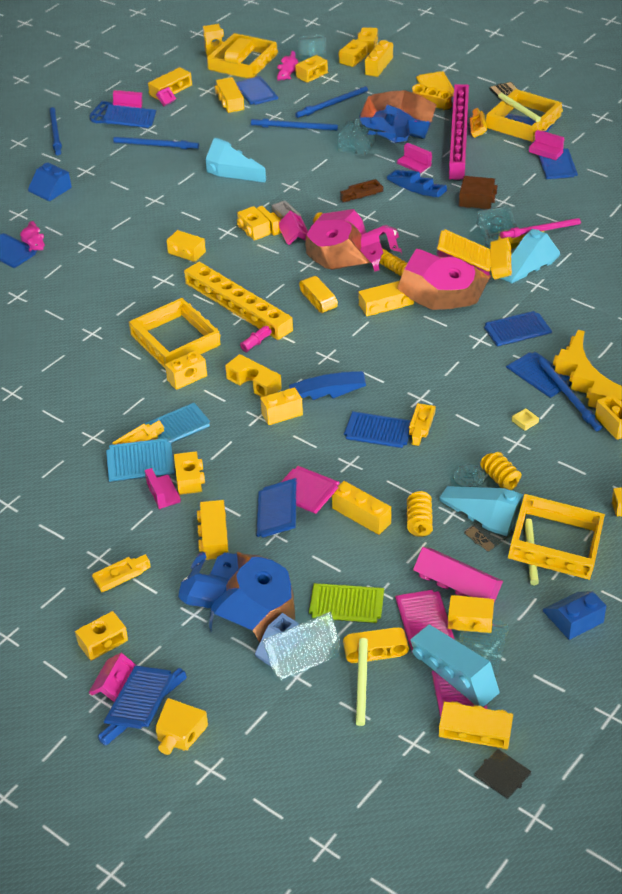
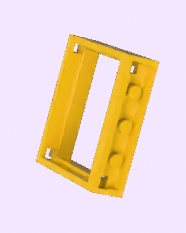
[207,33,278,79]
[486,89,563,142]
[129,298,221,369]
[508,494,605,580]

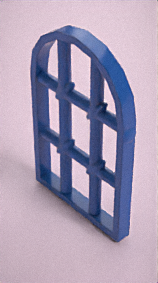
[89,101,113,124]

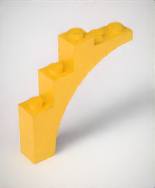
[553,330,622,408]

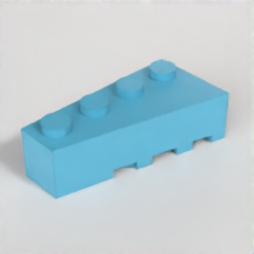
[410,624,500,707]

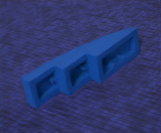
[387,170,447,198]
[289,371,366,400]

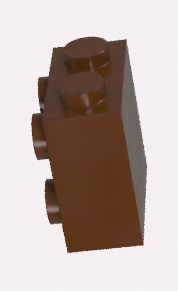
[459,176,498,209]

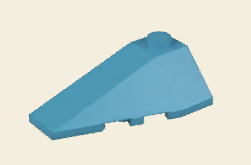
[206,137,266,182]
[500,229,560,283]
[439,486,523,536]

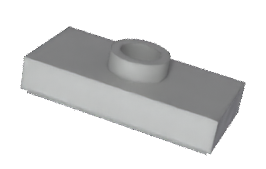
[271,200,301,219]

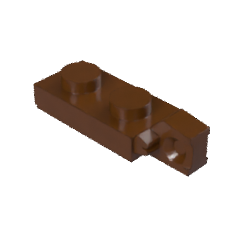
[340,179,383,202]

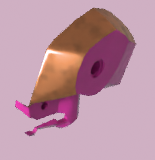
[306,209,402,272]
[397,248,491,310]

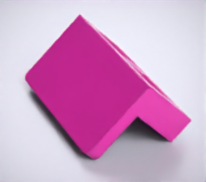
[113,90,142,108]
[529,130,564,160]
[397,143,432,173]
[279,211,308,245]
[145,468,181,509]
[89,653,137,702]

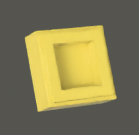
[512,408,539,431]

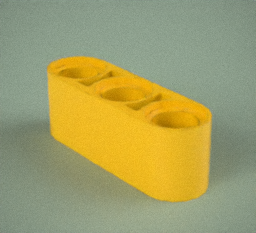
[225,38,254,64]
[412,84,452,110]
[490,237,512,280]
[299,276,338,313]
[343,627,409,663]

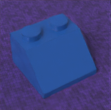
[28,162,72,201]
[543,591,607,640]

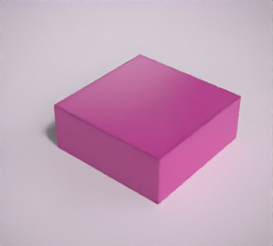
[156,87,176,106]

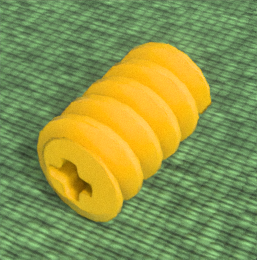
[480,452,522,490]
[407,491,433,537]

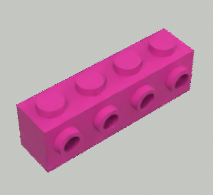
[413,547,503,602]

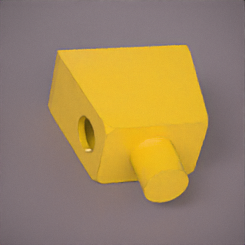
[156,698,208,755]

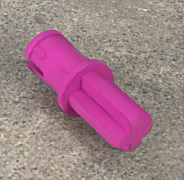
[240,326,271,352]

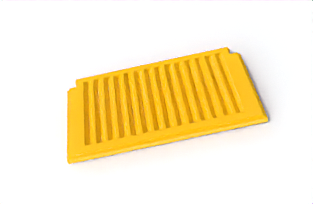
[416,71,454,97]
[437,229,491,272]

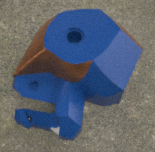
[178,552,295,643]

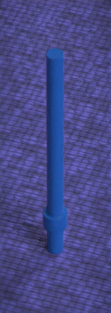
[295,86,368,118]
[50,107,62,155]
[251,118,338,130]
[113,137,199,149]
[538,357,602,432]

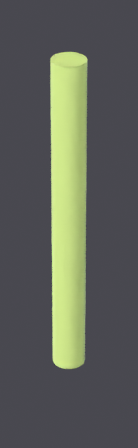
[498,93,541,122]
[524,519,539,585]
[356,638,368,726]

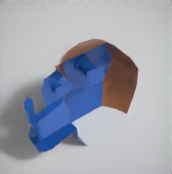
[359,90,436,143]

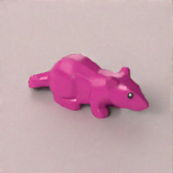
[277,51,299,80]
[20,221,45,251]

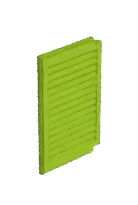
[309,583,384,623]

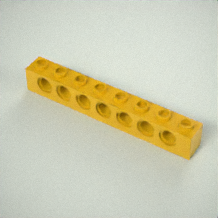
[184,262,293,340]

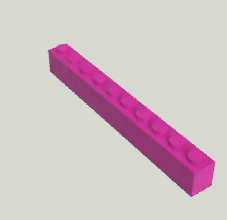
[449,84,469,180]

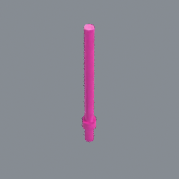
[500,218,581,238]

